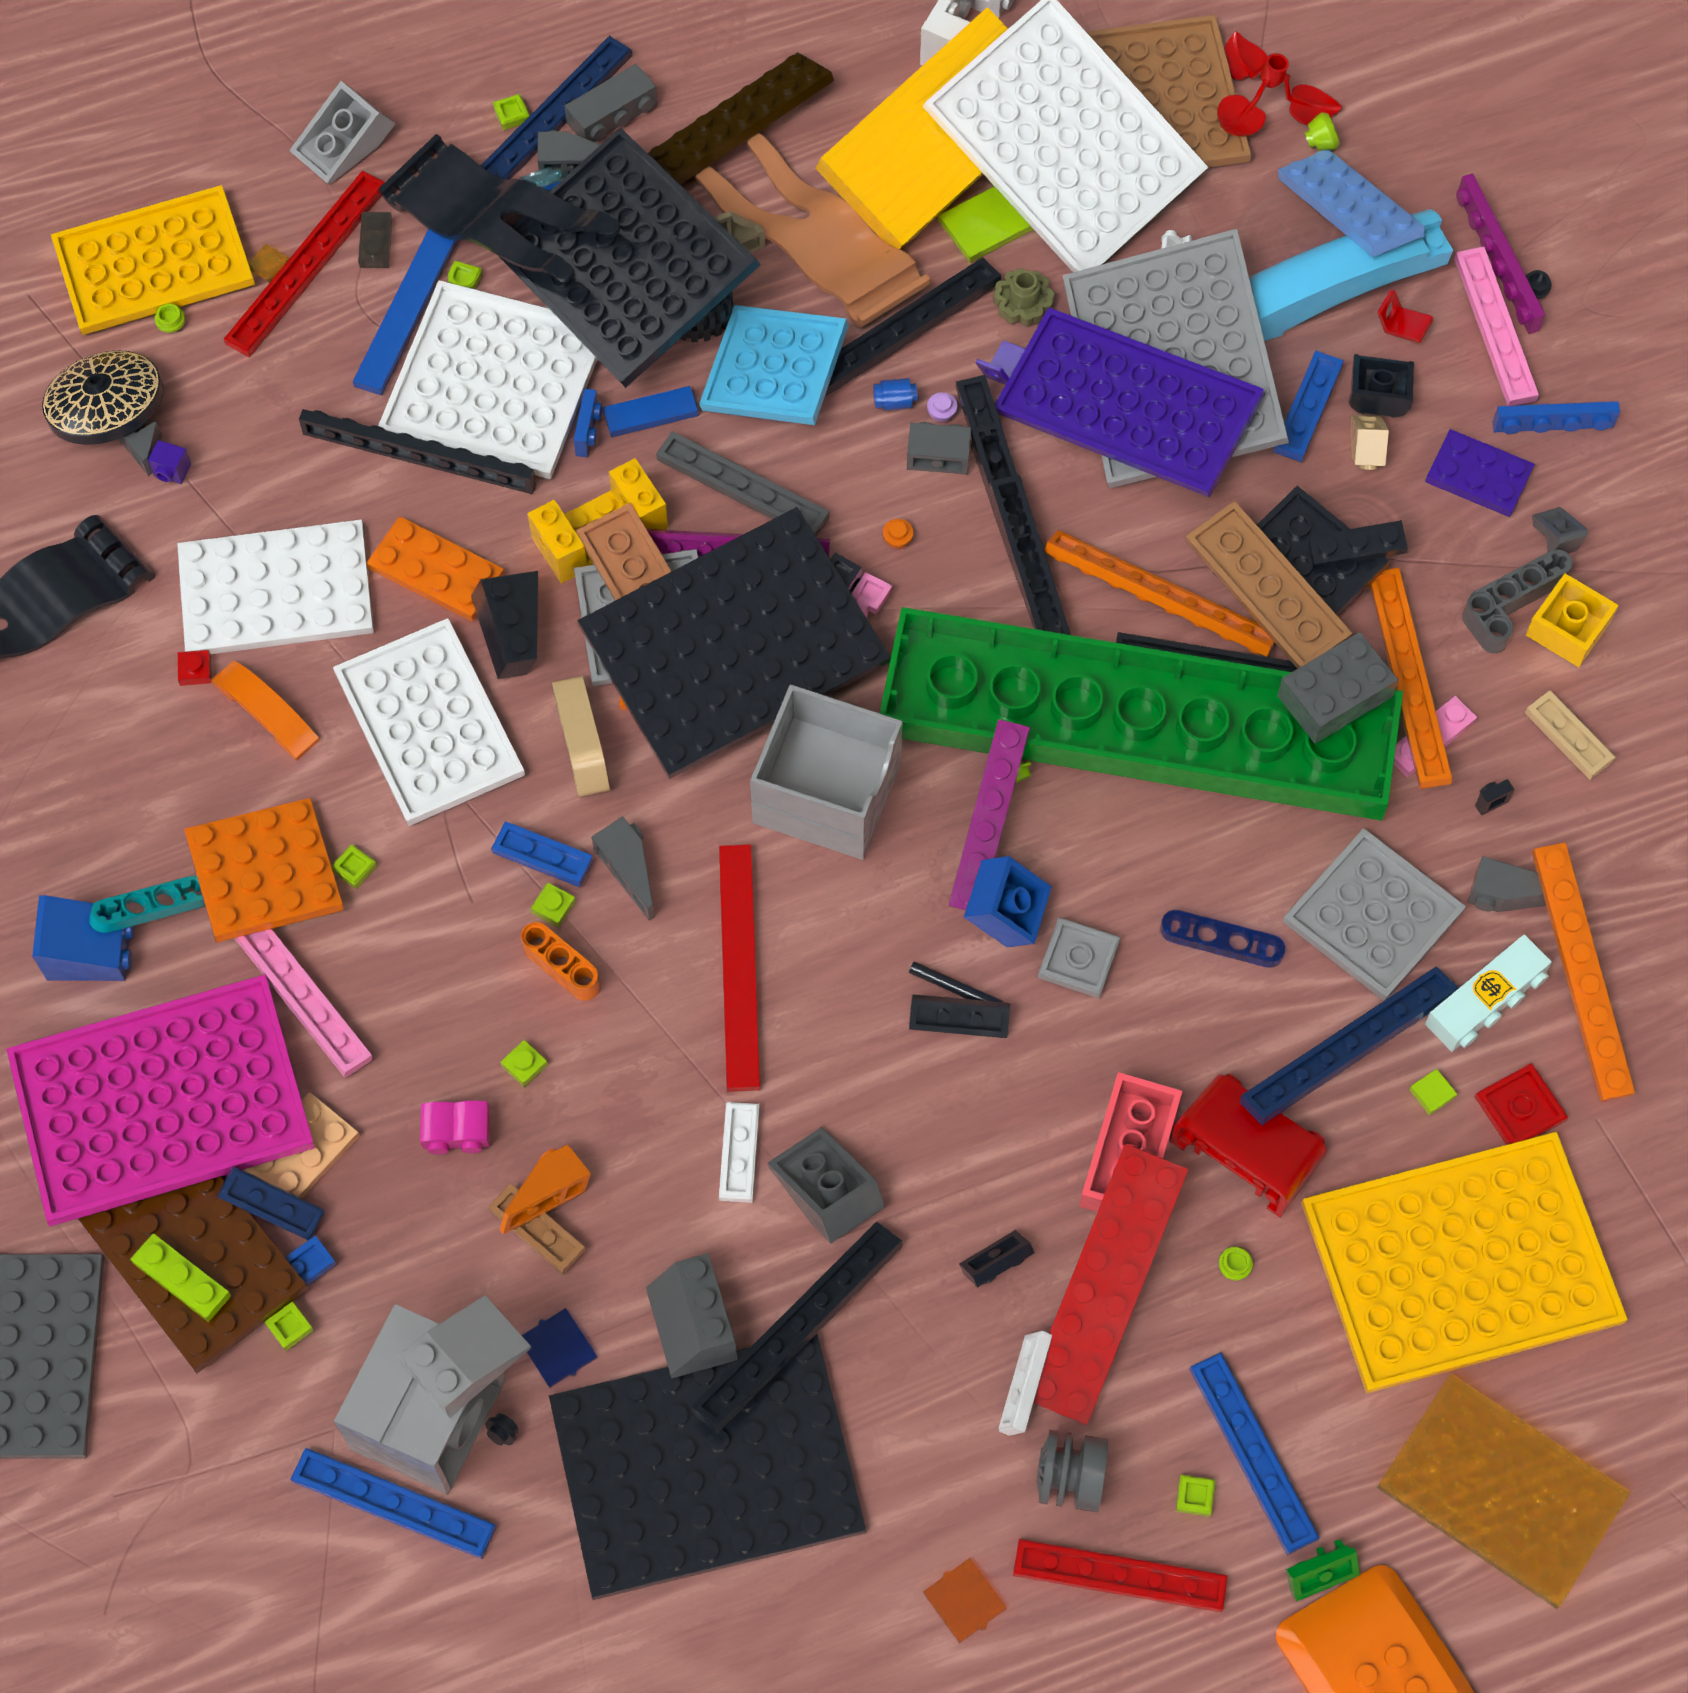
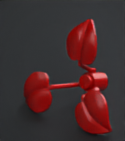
[1217,31,1342,137]

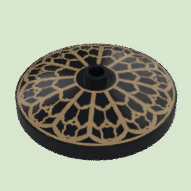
[42,350,164,445]

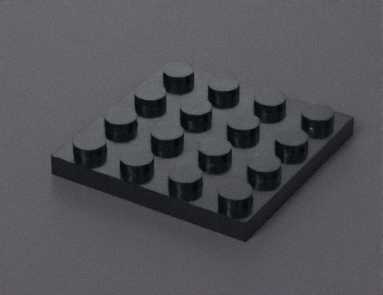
[1212,485,1389,616]

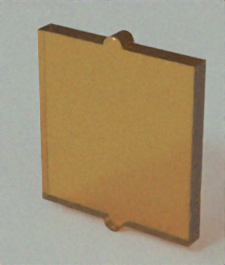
[923,1558,1006,1644]

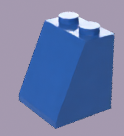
[32,895,135,981]

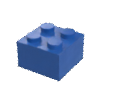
[964,856,1052,947]

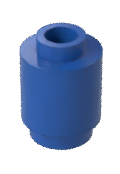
[873,378,917,411]

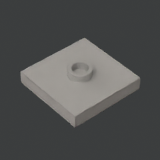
[1038,917,1120,999]

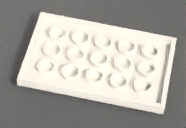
[177,520,374,654]
[333,618,525,826]

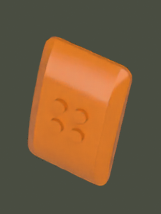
[1275,1565,1475,1693]

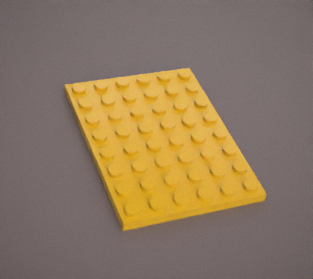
[1301,1132,1628,1394]

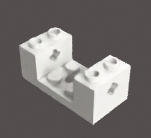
[920,0,1014,65]

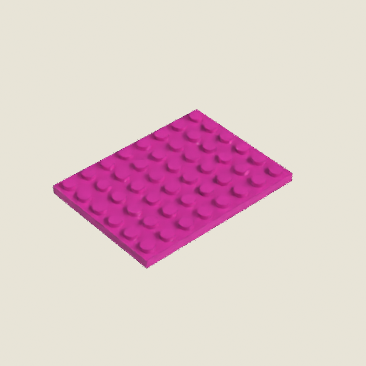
[6,974,315,1227]

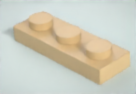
[1525,691,1615,780]

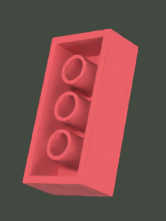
[1079,1072,1183,1212]

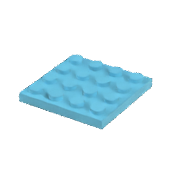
[699,305,849,425]

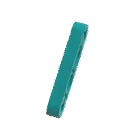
[89,875,205,933]

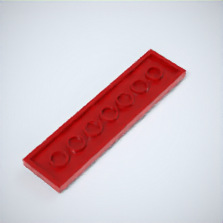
[1033,1144,1189,1426]

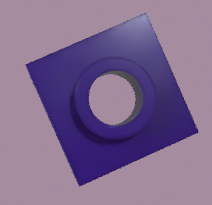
[148,440,191,484]

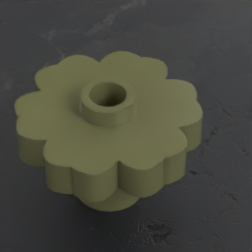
[993,268,1054,326]

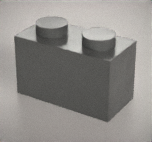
[907,422,971,475]

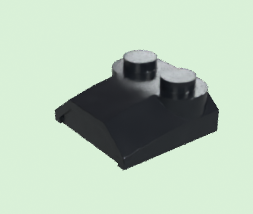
[1349,354,1414,418]

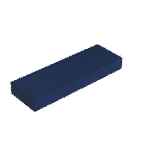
[217,1165,325,1240]

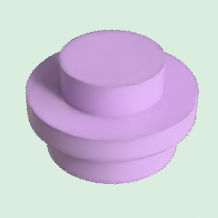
[927,392,957,422]

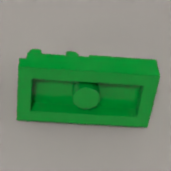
[1286,1540,1360,1602]

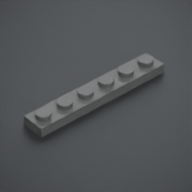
[656,431,829,536]

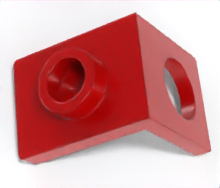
[1377,289,1434,343]

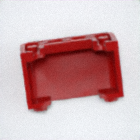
[1170,1074,1327,1218]

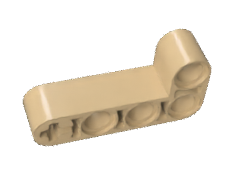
[552,676,610,798]

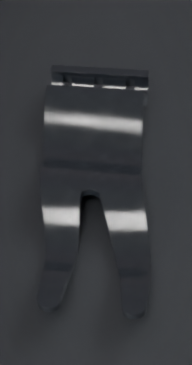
[378,134,621,282]
[0,515,155,659]

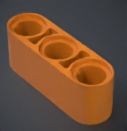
[520,922,600,1001]

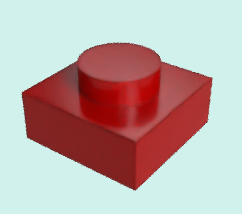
[177,650,211,686]

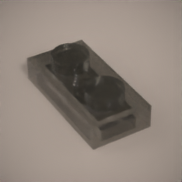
[358,212,392,268]

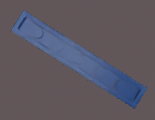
[1189,1352,1319,1556]
[290,1448,496,1559]

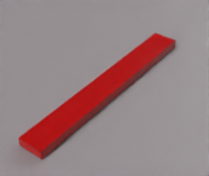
[224,170,385,358]
[719,844,760,1092]

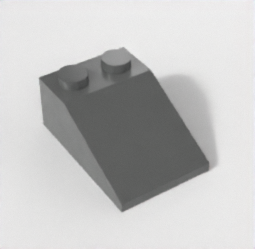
[767,1127,885,1244]

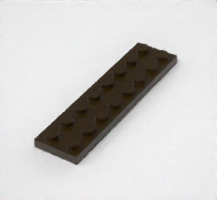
[648,52,834,185]

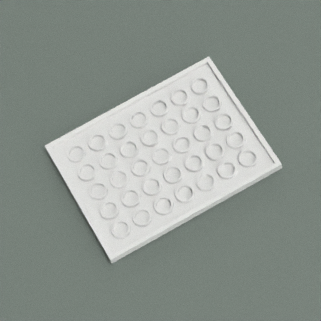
[922,0,1208,272]

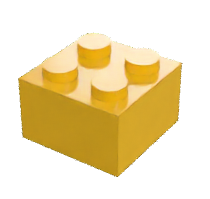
[1526,573,1619,668]

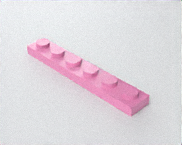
[1454,247,1539,406]
[234,929,372,1078]

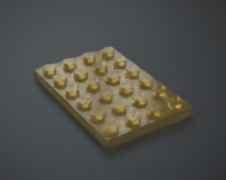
[1376,1373,1631,1609]

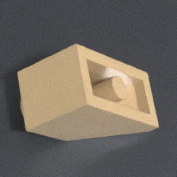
[1351,414,1389,470]

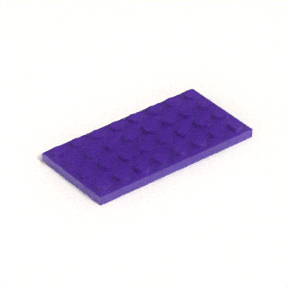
[995,308,1265,498]

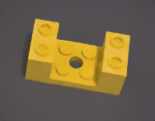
[527,458,668,584]

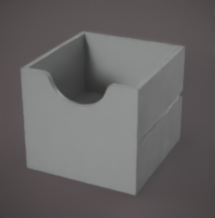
[750,685,903,860]
[334,1304,506,1495]

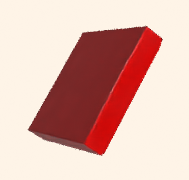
[1474,1063,1569,1145]

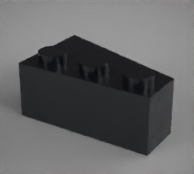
[471,571,538,679]

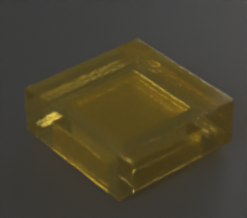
[248,244,289,283]

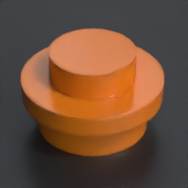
[883,519,913,549]

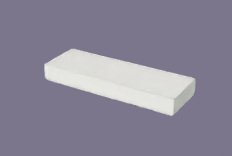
[719,1102,759,1203]
[998,1331,1052,1436]

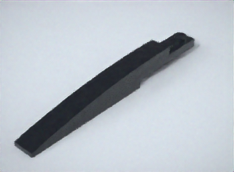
[955,375,1071,635]

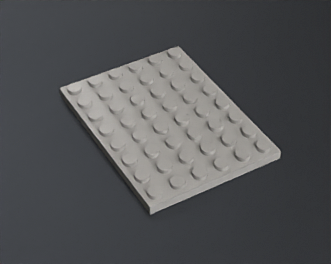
[1062,229,1289,489]

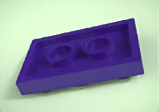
[1425,429,1535,517]

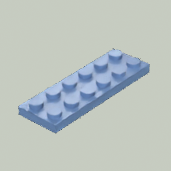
[1278,150,1424,257]

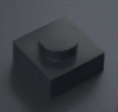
[1475,779,1514,816]

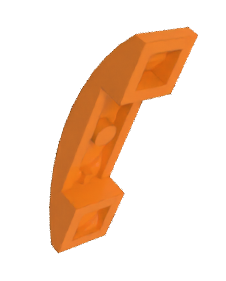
[211,660,320,761]

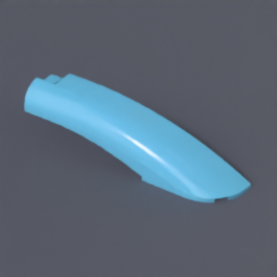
[1249,209,1453,341]

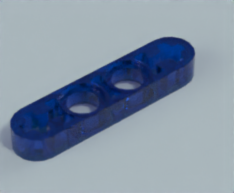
[1160,910,1286,968]

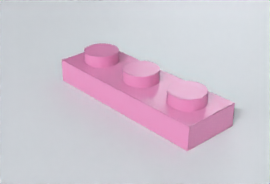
[1394,696,1477,778]

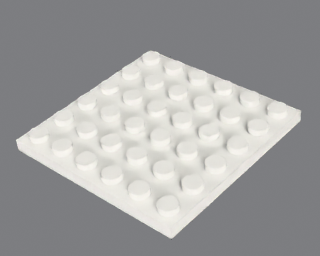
[378,280,597,479]

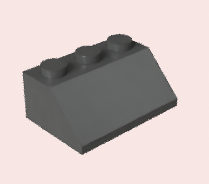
[646,1253,738,1379]

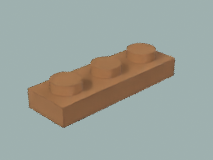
[488,1183,586,1275]

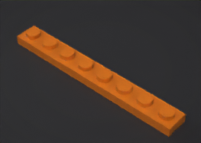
[1044,530,1276,657]
[1369,568,1452,789]
[1532,842,1635,1102]

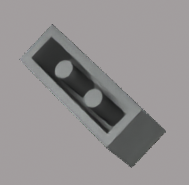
[565,64,657,142]

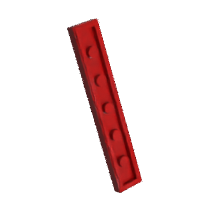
[1013,1539,1228,1613]

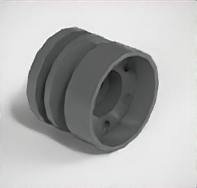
[1036,1429,1108,1513]

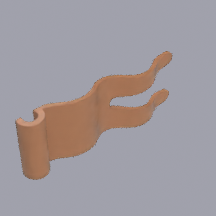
[695,134,931,328]

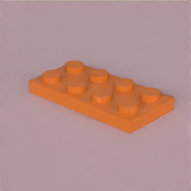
[366,516,505,622]

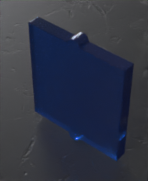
[521,1308,597,1388]

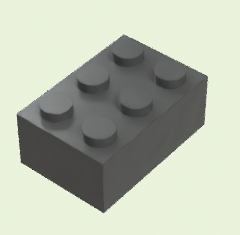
[1277,632,1398,744]

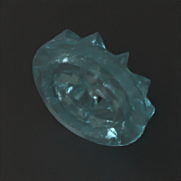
[519,167,561,187]

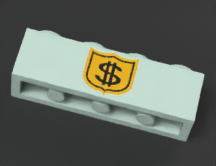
[1425,934,1552,1052]

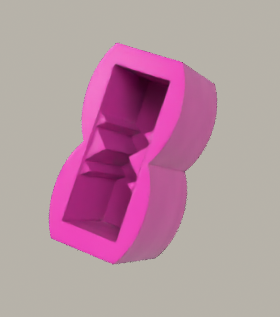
[420,1101,491,1155]

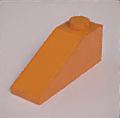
[499,1144,591,1235]

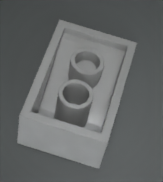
[289,81,396,185]
[399,1295,531,1419]

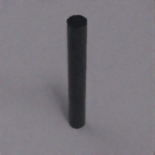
[909,961,1003,1002]

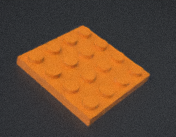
[184,798,343,943]

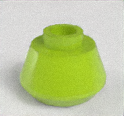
[1305,112,1340,151]

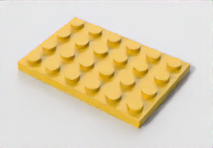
[50,185,255,335]

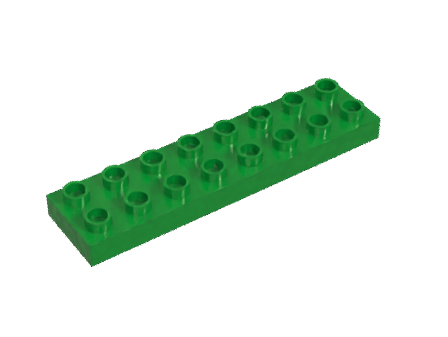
[879,607,1403,821]

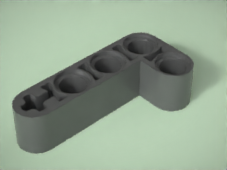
[1462,549,1572,654]

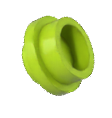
[155,303,185,333]
[1218,1247,1253,1281]

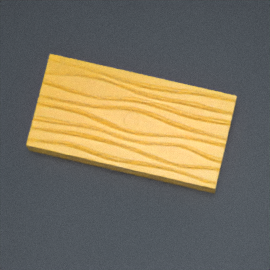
[815,7,1008,250]

